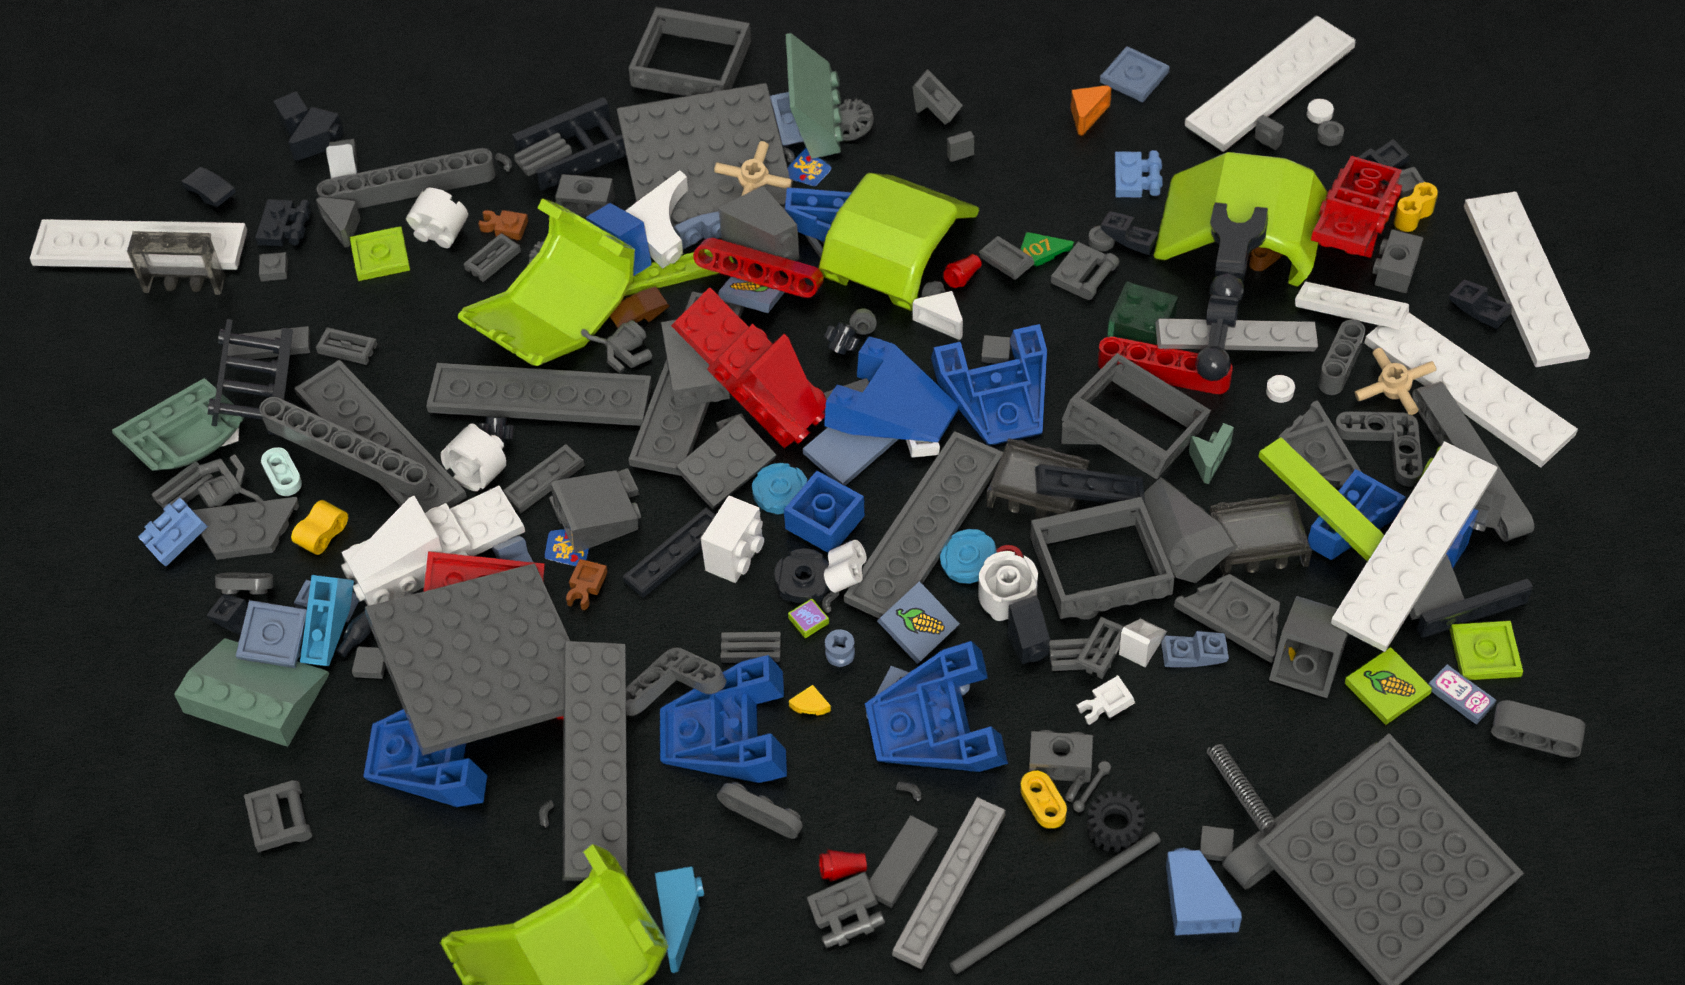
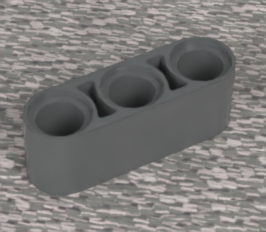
[1319,320,1365,395]
[1491,700,1586,757]

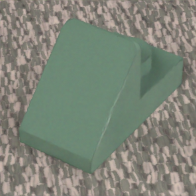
[1189,423,1234,484]

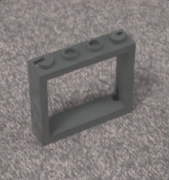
[629,7,751,96]
[1062,353,1211,479]
[1030,497,1174,619]

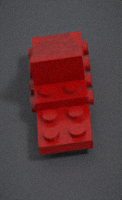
[1311,156,1403,258]
[671,288,827,448]

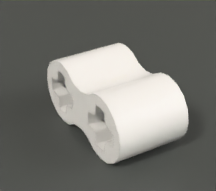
[824,540,866,593]

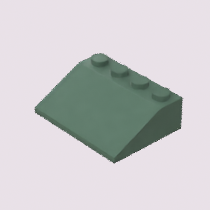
[786,33,844,159]
[174,638,329,747]

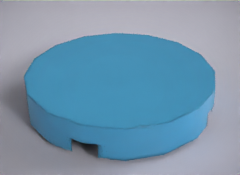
[752,463,807,514]
[940,529,997,583]

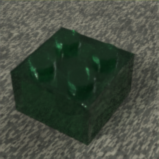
[1107,281,1178,345]

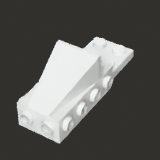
[341,486,525,606]

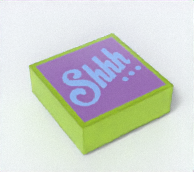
[788,599,829,638]

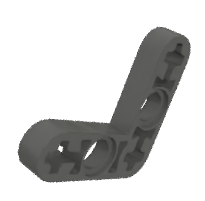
[1335,412,1423,487]
[626,647,726,715]

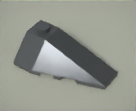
[1144,477,1237,583]

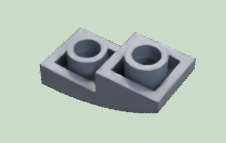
[674,212,722,250]
[1161,631,1229,667]

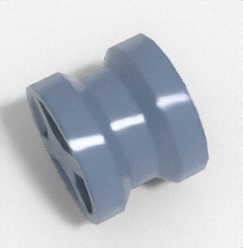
[825,629,855,667]

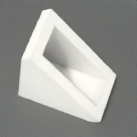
[913,291,963,340]
[1119,619,1167,667]

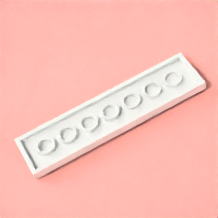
[1185,16,1356,152]
[1464,192,1590,367]
[30,220,247,269]
[1364,313,1578,467]
[1331,441,1498,652]

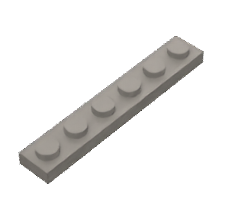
[1155,319,1318,351]
[893,798,1005,969]

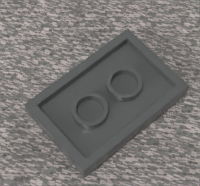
[676,415,776,510]

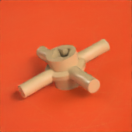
[715,141,792,196]
[1355,348,1436,415]

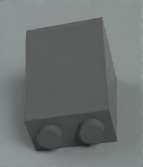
[718,186,799,261]
[661,320,730,407]
[551,470,641,553]
[1269,596,1349,698]

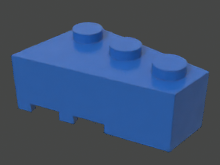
[785,188,851,241]
[1306,469,1406,560]

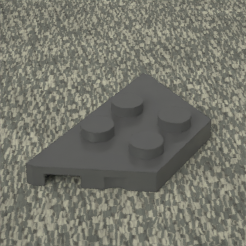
[1278,400,1361,488]
[193,497,299,560]
[1174,574,1280,663]

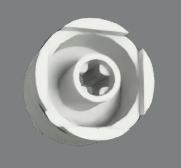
[406,188,468,248]
[441,424,506,491]
[978,551,1038,621]

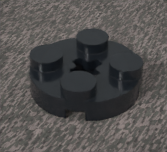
[775,549,830,603]

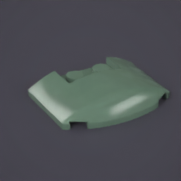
[112,378,244,470]

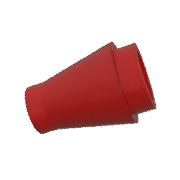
[944,254,981,288]
[819,850,867,881]

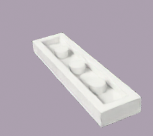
[1295,282,1409,329]

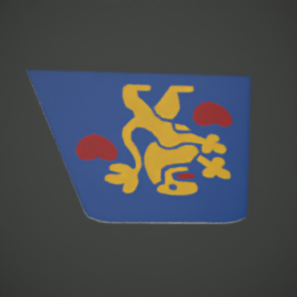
[787,148,831,186]
[545,529,588,566]

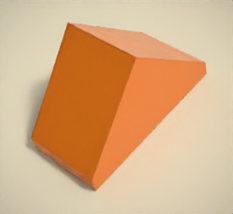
[1071,86,1111,135]

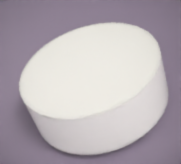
[1307,99,1333,124]
[1266,375,1295,403]

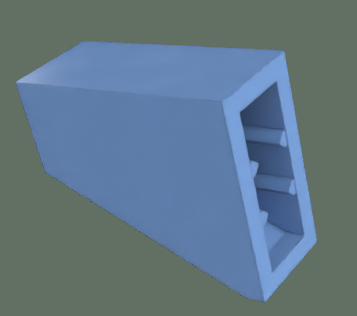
[1166,848,1242,935]

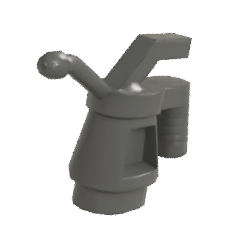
[580,320,652,374]
[197,454,264,508]

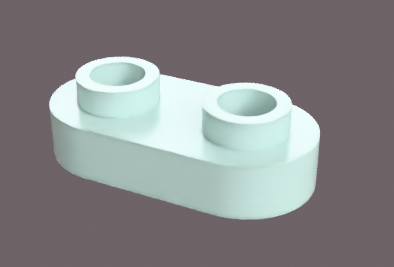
[261,447,302,496]

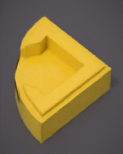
[789,685,831,715]

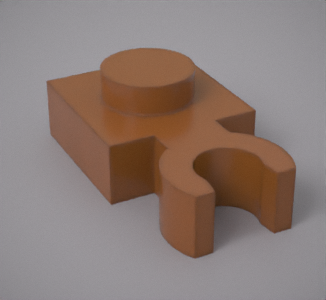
[479,210,528,240]
[566,559,608,610]

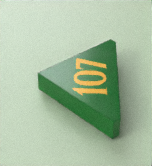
[1021,232,1074,266]

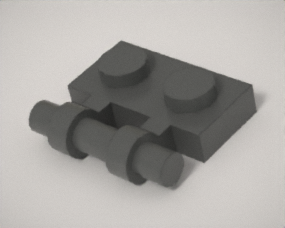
[807,872,885,948]

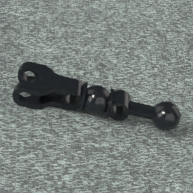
[1195,202,1268,381]

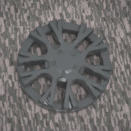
[837,99,874,140]

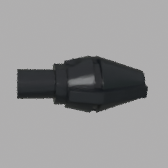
[336,610,371,657]

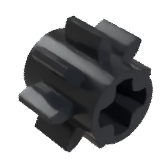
[824,322,859,355]
[478,416,513,446]

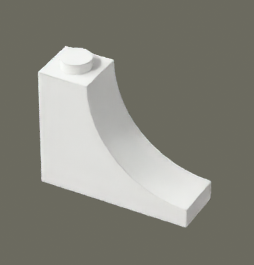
[626,170,688,268]

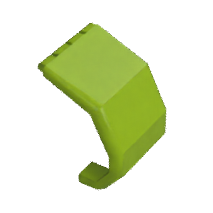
[1154,152,1328,287]
[819,173,979,311]
[458,199,635,366]
[440,844,668,985]

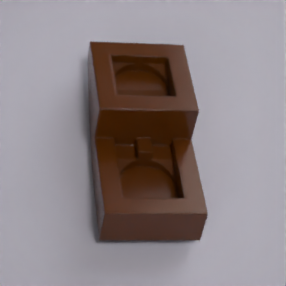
[610,286,670,328]

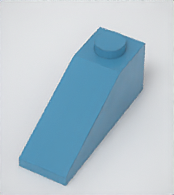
[300,575,354,666]
[655,867,704,973]

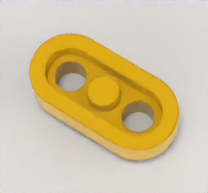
[1021,771,1067,828]

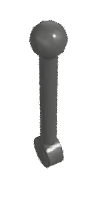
[1073,761,1111,812]

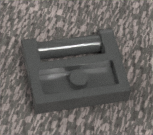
[1051,242,1119,300]
[244,781,312,852]

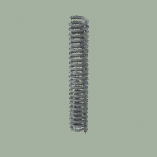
[1207,744,1277,835]

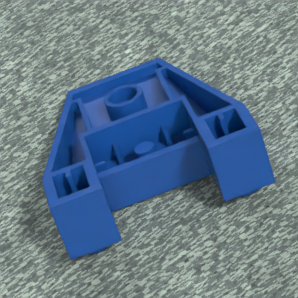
[931,324,1047,446]
[825,336,959,442]
[865,641,1008,772]
[660,655,787,783]
[364,709,487,807]

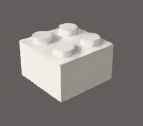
[701,496,764,583]

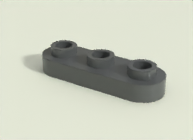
[717,782,803,838]

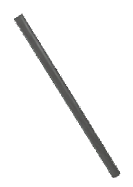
[950,831,1160,974]

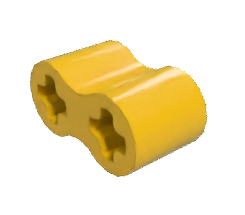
[1394,182,1438,232]
[291,500,348,555]

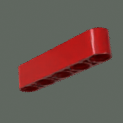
[693,238,824,298]
[1098,337,1232,394]

